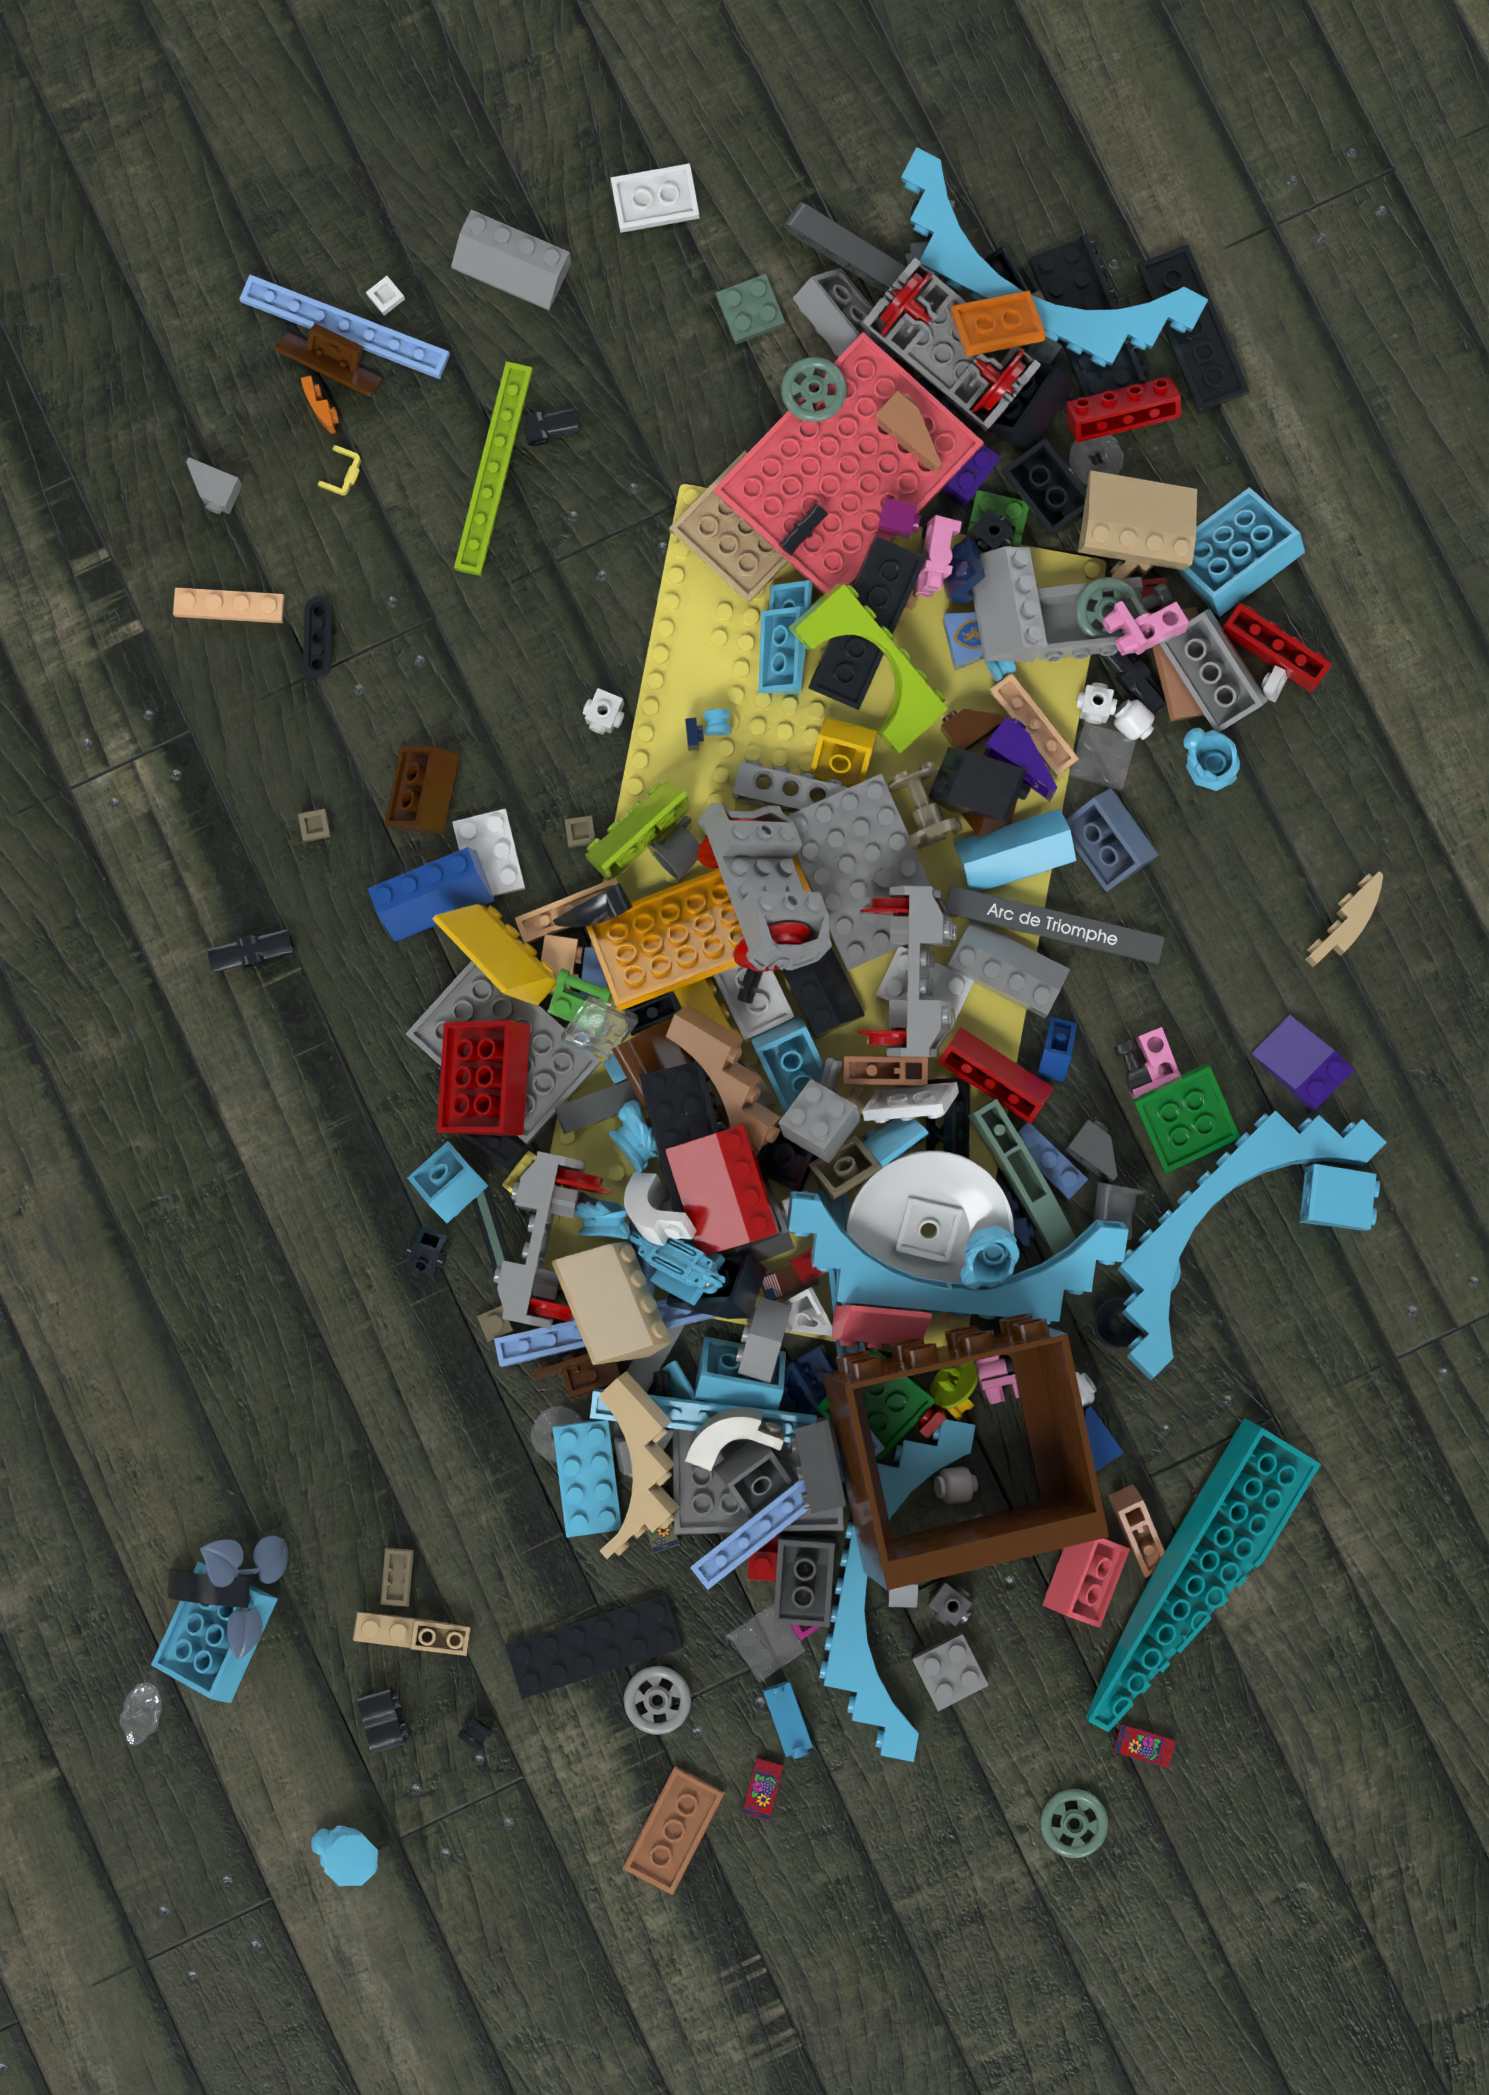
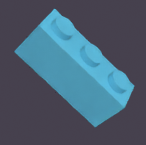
[694,1336,786,1411]

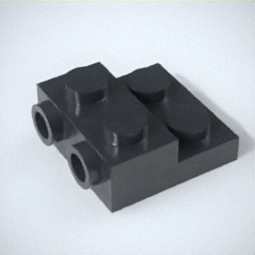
[757,1116,819,1192]

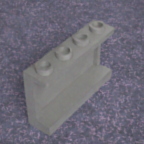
[1037,577,1143,662]

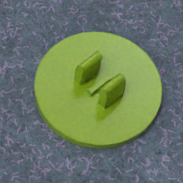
[930,1362,979,1408]

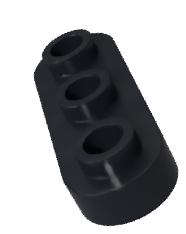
[303,596,333,679]

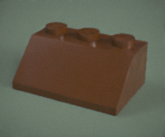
[384,746,459,835]

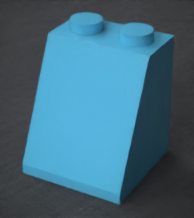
[1299,1164,1380,1231]

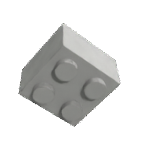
[779,1079,861,1163]
[736,1297,792,1383]
[911,1632,989,1711]

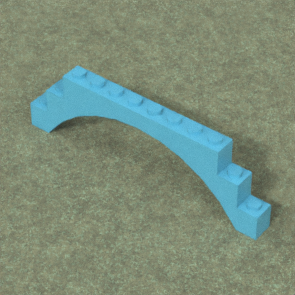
[901,147,1208,367]
[1117,1111,1387,1380]
[787,1191,1128,1324]
[819,1419,976,1762]

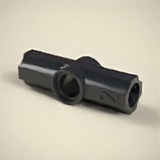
[1099,651,1166,714]
[208,929,295,973]

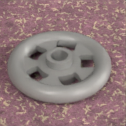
[624,1666,691,1735]

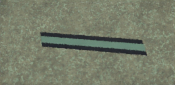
[472,1178,511,1285]

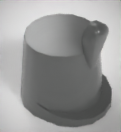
[647,816,700,880]
[1094,1182,1145,1240]

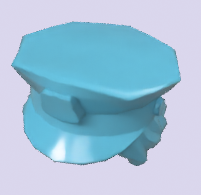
[1184,728,1240,791]
[609,1100,658,1173]
[574,1192,632,1239]
[960,1225,1020,1290]
[311,1826,378,1886]

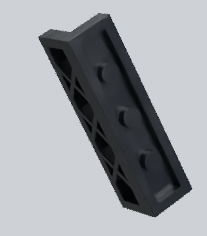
[926,1078,970,1159]

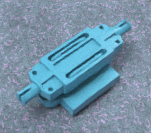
[630,1231,726,1306]

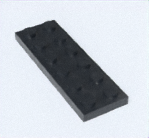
[1137,244,1250,413]
[808,535,926,710]
[505,1593,683,1699]

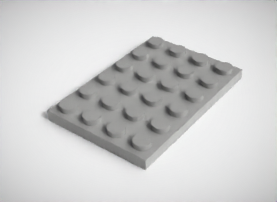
[787,774,931,970]
[406,961,602,1144]
[673,1417,844,1535]

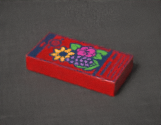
[1113,1724,1176,1768]
[742,1757,784,1821]

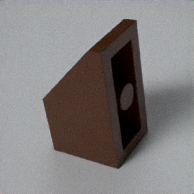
[940,709,1005,751]

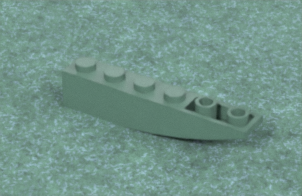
[967,1099,1076,1256]

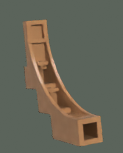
[666,1005,781,1157]

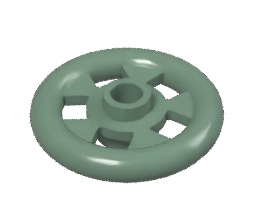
[781,357,847,422]
[1075,577,1138,639]
[1040,1789,1108,1858]

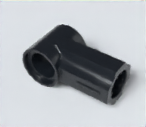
[522,409,579,447]

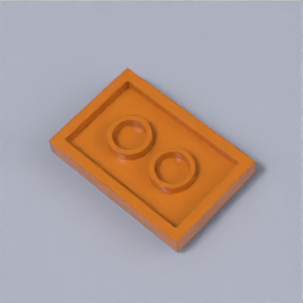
[950,290,1046,357]

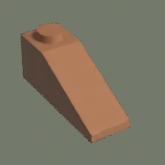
[875,390,942,475]
[843,1056,928,1085]
[1108,1484,1165,1578]

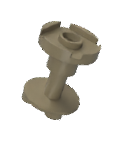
[887,762,963,849]

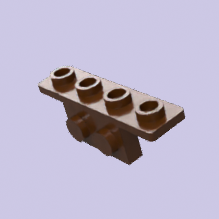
[275,323,382,396]
[531,1353,622,1399]

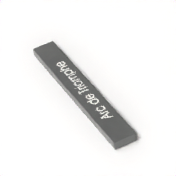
[946,886,1165,965]

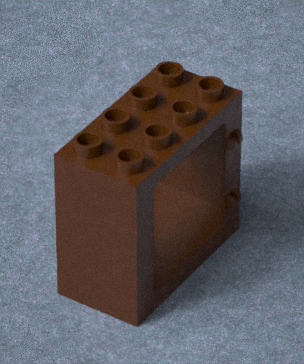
[823,1313,1109,1591]

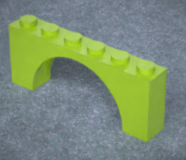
[788,583,948,754]

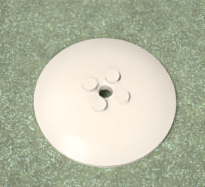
[846,1151,1014,1315]

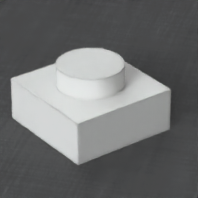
[366,276,405,316]
[1262,666,1287,702]

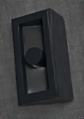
[984,245,1036,294]

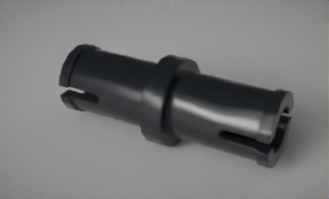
[778,503,828,556]

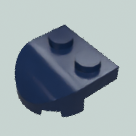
[943,535,986,604]
[783,1344,837,1414]

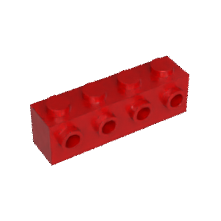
[1066,377,1181,443]
[1223,603,1332,693]
[937,1027,1054,1124]

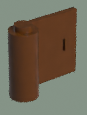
[612,1018,696,1109]

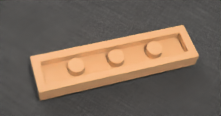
[173,588,285,623]
[989,673,1079,777]
[515,878,619,944]

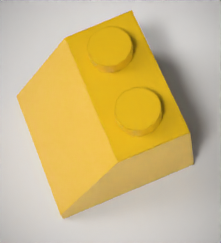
[810,717,878,788]

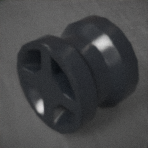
[458,1716,493,1751]

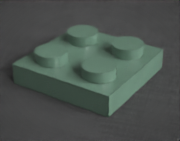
[716,274,785,345]

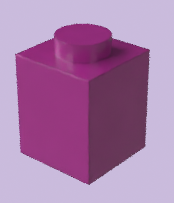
[878,498,921,539]

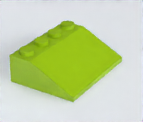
[585,781,690,881]

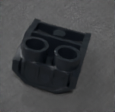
[621,991,681,1036]

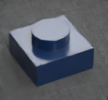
[685,718,704,751]

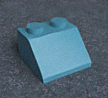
[407,1141,488,1223]

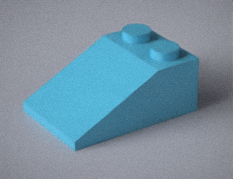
[751,1015,837,1113]
[862,1118,928,1168]

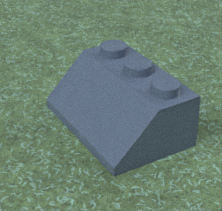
[1066,788,1158,892]

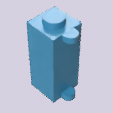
[763,1680,813,1759]

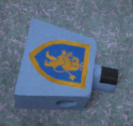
[943,612,984,671]

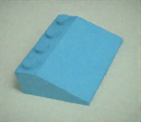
[1177,487,1305,617]
[151,1562,277,1703]

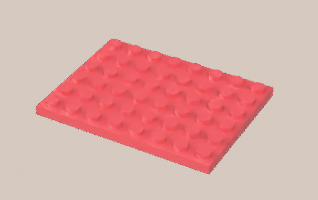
[713,332,984,595]

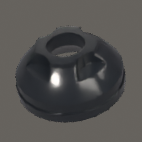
[1093,1297,1143,1349]

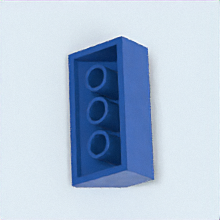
[368,847,495,942]

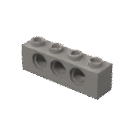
[732,760,848,813]

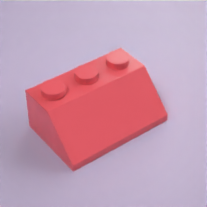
[831,1305,932,1350]
[1042,1538,1130,1628]

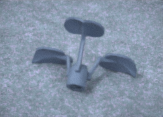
[200,1536,288,1659]

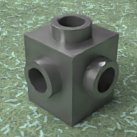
[927,1581,973,1626]

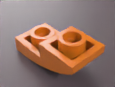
[301,376,339,434]

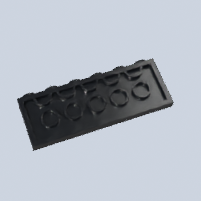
[1028,232,1148,397]
[638,1061,724,1239]

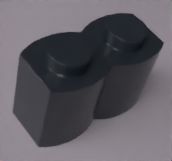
[357,1687,410,1754]

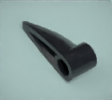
[553,883,633,927]

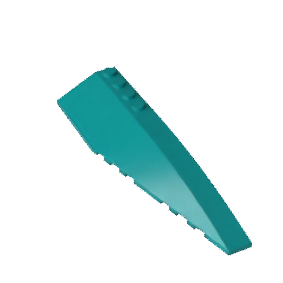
[1085,1418,1321,1732]

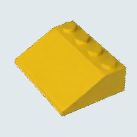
[433,904,557,1006]

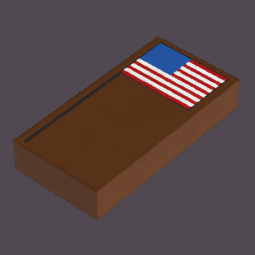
[761,1265,820,1301]

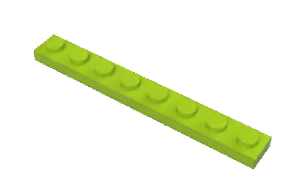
[454,361,533,576]

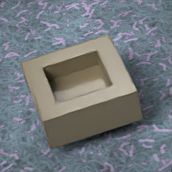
[298,809,331,842]
[565,816,595,848]
[477,1306,514,1342]

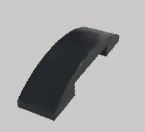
[167,1569,250,1608]

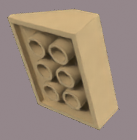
[1078,471,1197,571]
[552,1241,672,1365]

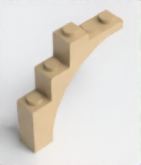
[599,1371,679,1559]

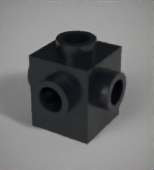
[970,508,1013,553]
[406,1227,448,1277]

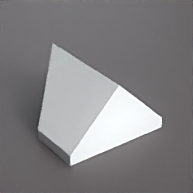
[783,1287,832,1336]

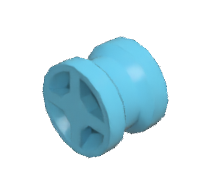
[984,660,1017,682]
[703,709,732,736]

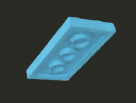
[552,1419,622,1538]

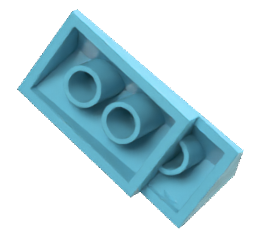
[758,580,813,695]
[954,809,1076,892]

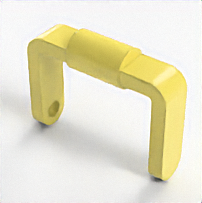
[317,445,361,495]
[502,1151,537,1193]

